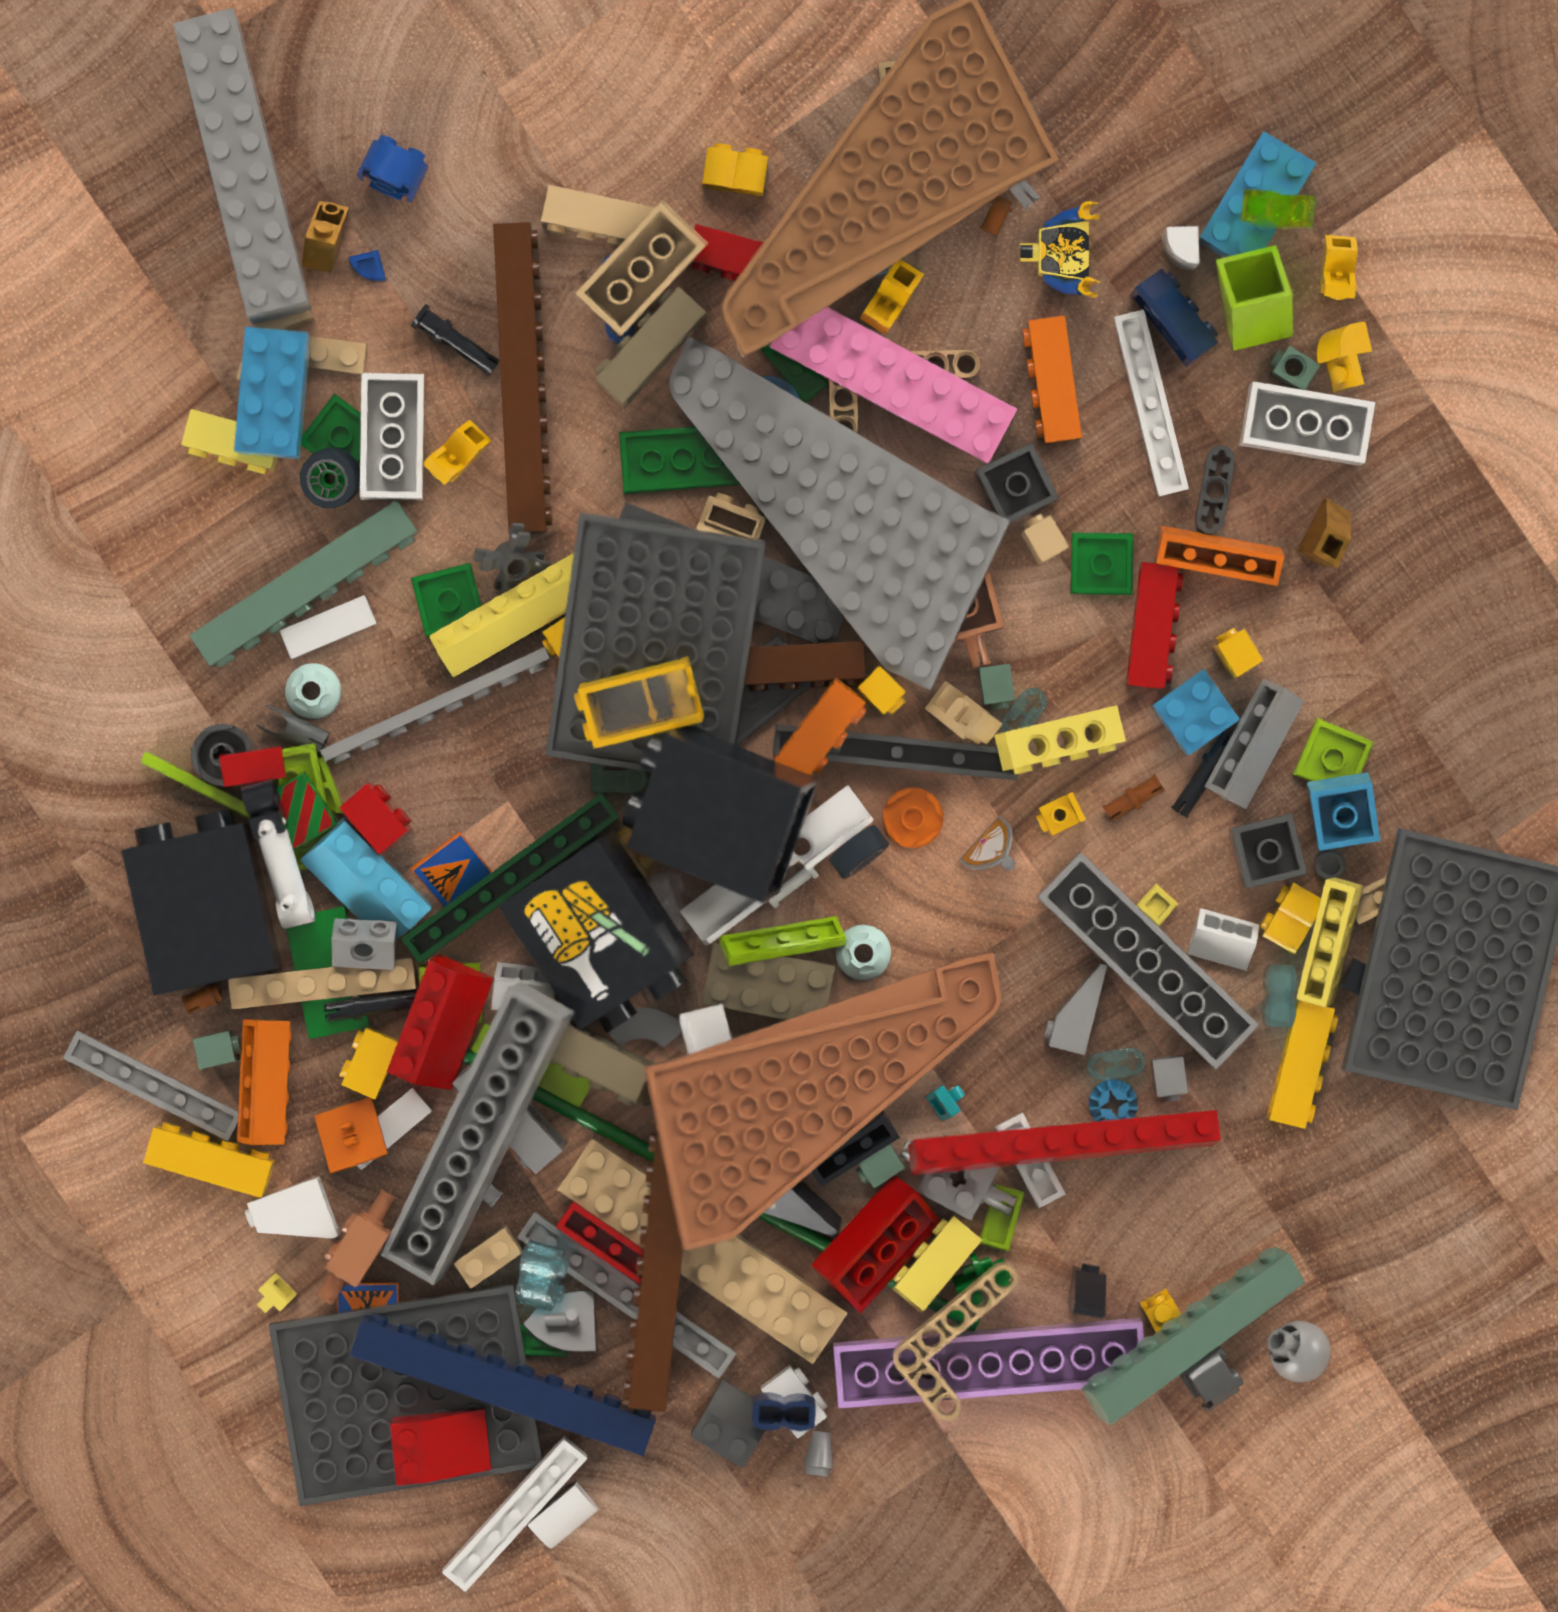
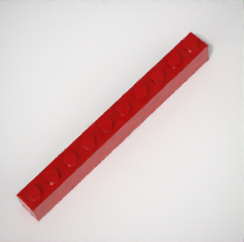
[908,1110,1221,1176]

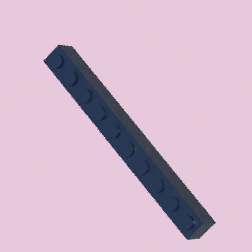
[350,1313,656,1456]

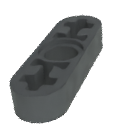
[1195,445,1235,534]

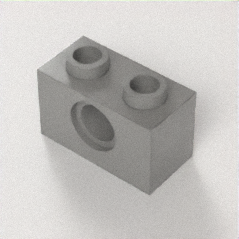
[332,918,397,970]

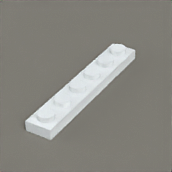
[1113,310,1189,497]
[442,1436,587,1592]

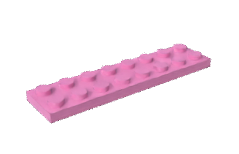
[770,307,1017,464]

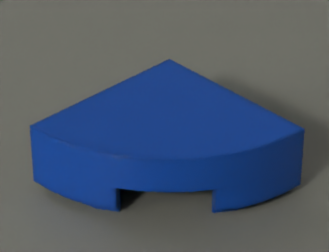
[348,250,387,282]

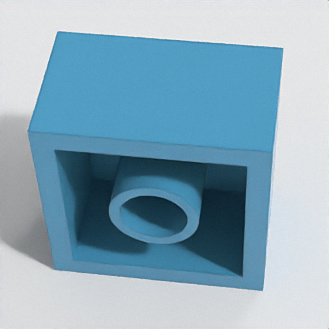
[1151,669,1240,756]
[1307,772,1381,851]

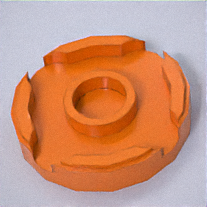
[882,787,943,848]

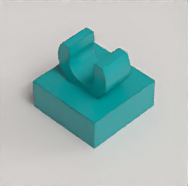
[924,1085,965,1121]

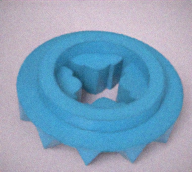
[1089,1079,1138,1122]

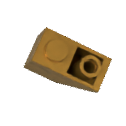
[302,201,349,273]
[1297,497,1351,568]

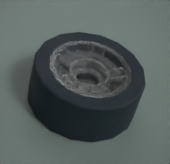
[829,825,889,879]

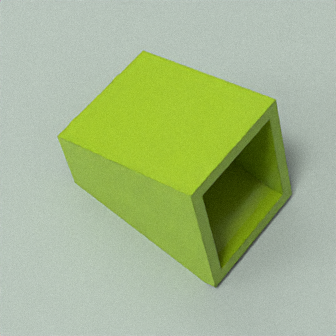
[1216,245,1293,351]

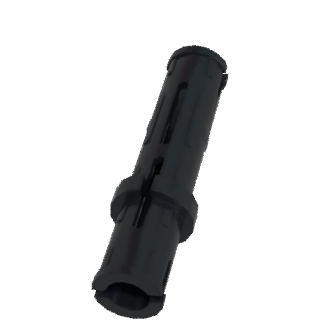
[1171,731,1231,818]
[324,989,417,1022]

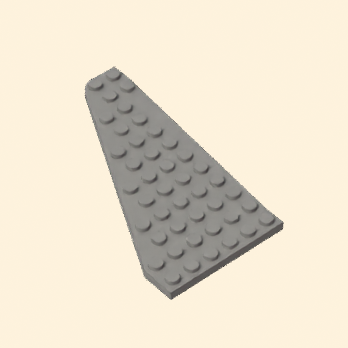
[669,337,1011,690]

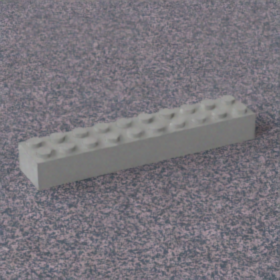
[173,8,312,325]
[380,982,574,1285]

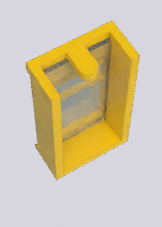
[575,656,704,749]

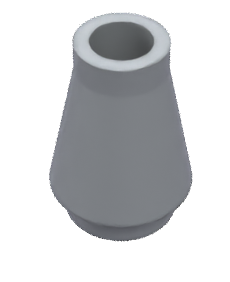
[803,1431,833,1477]

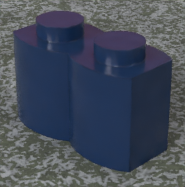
[752,1392,816,1431]

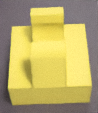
[257,1273,297,1313]

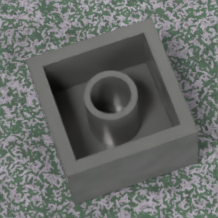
[975,443,1059,524]
[1228,813,1307,889]

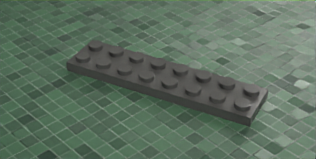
[619,502,845,644]

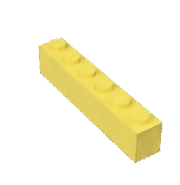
[429,553,574,678]

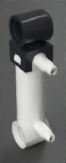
[241,778,315,929]

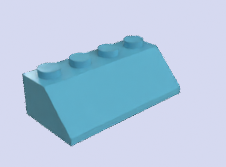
[300,817,432,939]

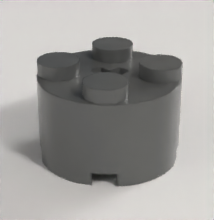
[191,724,256,786]
[1180,1346,1244,1412]

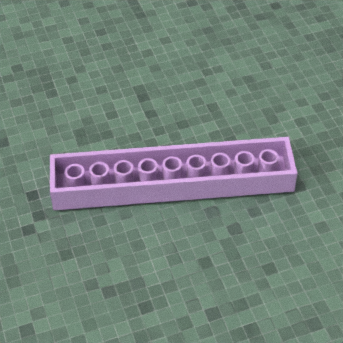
[833,1318,1144,1409]

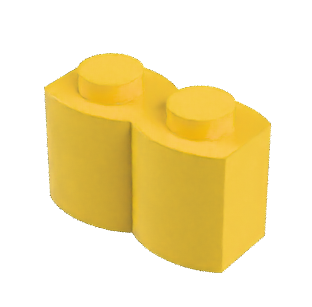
[702,143,768,196]
[1259,882,1321,954]

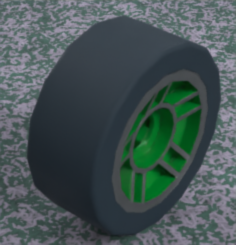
[300,448,360,508]

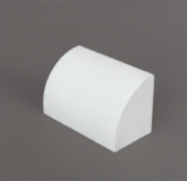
[1162,226,1199,271]
[1187,908,1259,971]
[491,962,556,1010]
[528,1481,600,1549]

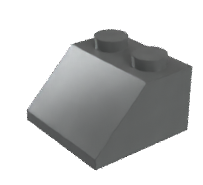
[690,1379,765,1468]

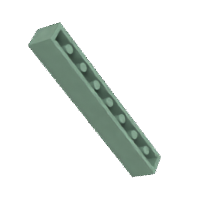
[190,500,419,668]
[1081,1246,1305,1425]

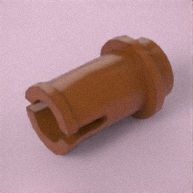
[980,196,1013,237]
[182,983,224,1015]

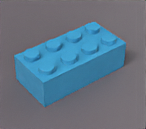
[1198,131,1316,258]
[234,327,311,459]

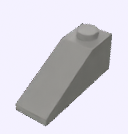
[1043,963,1107,1055]

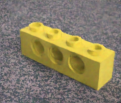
[994,705,1126,775]
[1296,877,1364,1007]

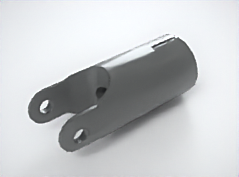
[257,705,330,757]

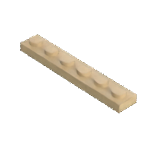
[228,958,417,1009]

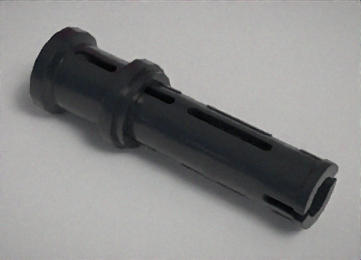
[411,304,500,376]

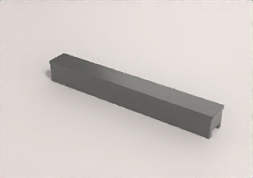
[773,724,1018,780]

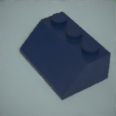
[1130,269,1218,367]

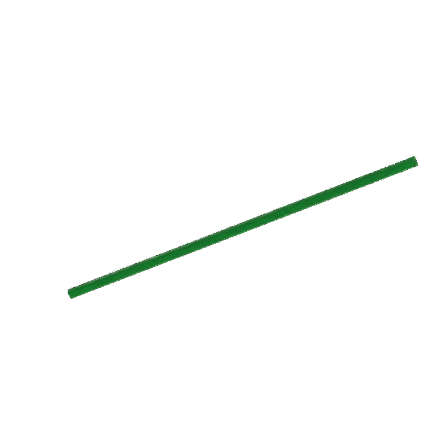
[463,1048,981,1331]

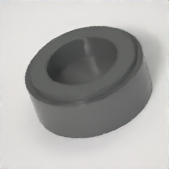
[1314,850,1346,881]

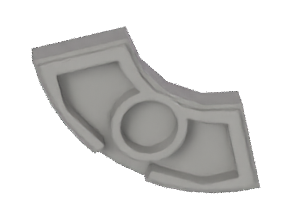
[600,1007,682,1048]

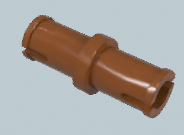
[1102,774,1165,823]

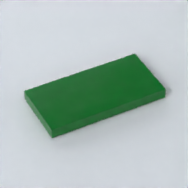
[619,427,742,494]
[286,906,370,1039]

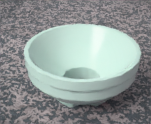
[285,663,341,719]
[835,925,891,981]

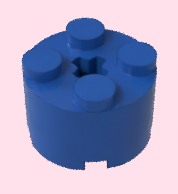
[357,135,428,202]

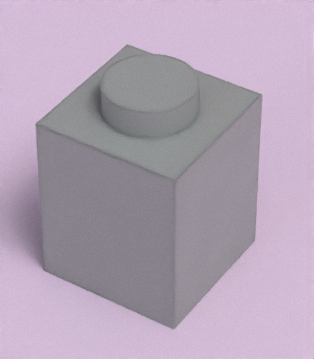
[1150,1055,1188,1102]

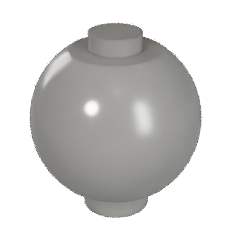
[1267,1321,1331,1383]

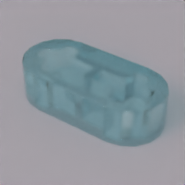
[1000,688,1047,733]
[1087,1047,1145,1080]

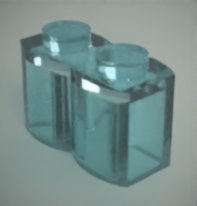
[1261,964,1297,1028]
[516,1240,569,1312]

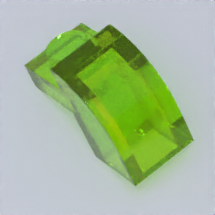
[1241,190,1316,229]

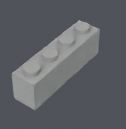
[1204,678,1304,809]
[452,1063,568,1174]

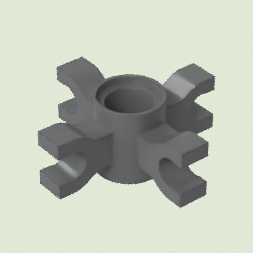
[473,523,551,596]

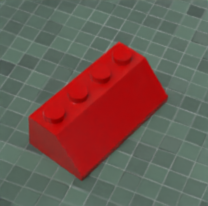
[387,954,495,1090]
[811,1175,941,1314]

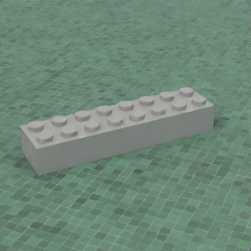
[1036,852,1259,1069]

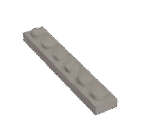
[63,1030,238,1141]

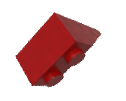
[390,1408,491,1486]

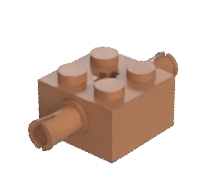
[955,569,1004,668]
[316,1189,398,1305]

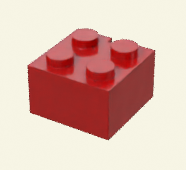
[339,783,412,855]

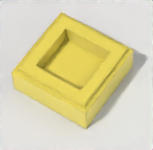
[1136,883,1179,927]

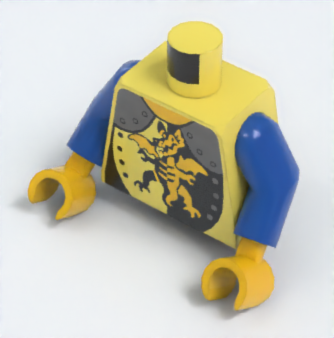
[1019,201,1100,298]

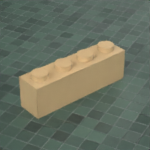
[541,185,655,247]

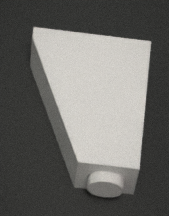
[245,1176,341,1238]

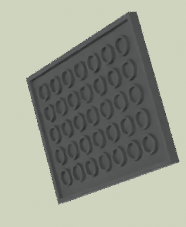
[545,512,766,772]
[1341,828,1558,1110]
[269,1284,543,1506]

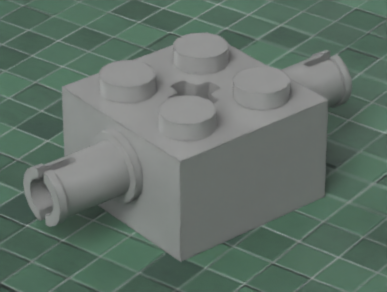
[899,1134,1017,1220]

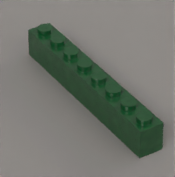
[401,793,621,964]

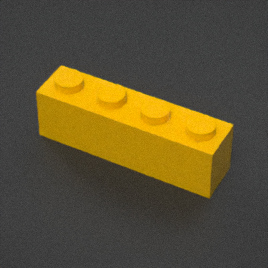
[1266,999,1338,1129]
[143,1122,275,1198]

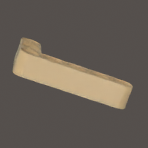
[829,350,980,433]
[893,1262,1018,1421]

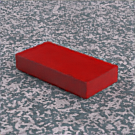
[219,746,286,787]

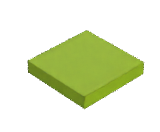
[1292,718,1374,782]

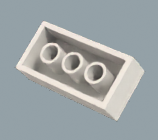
[360,373,424,501]
[1239,382,1375,466]

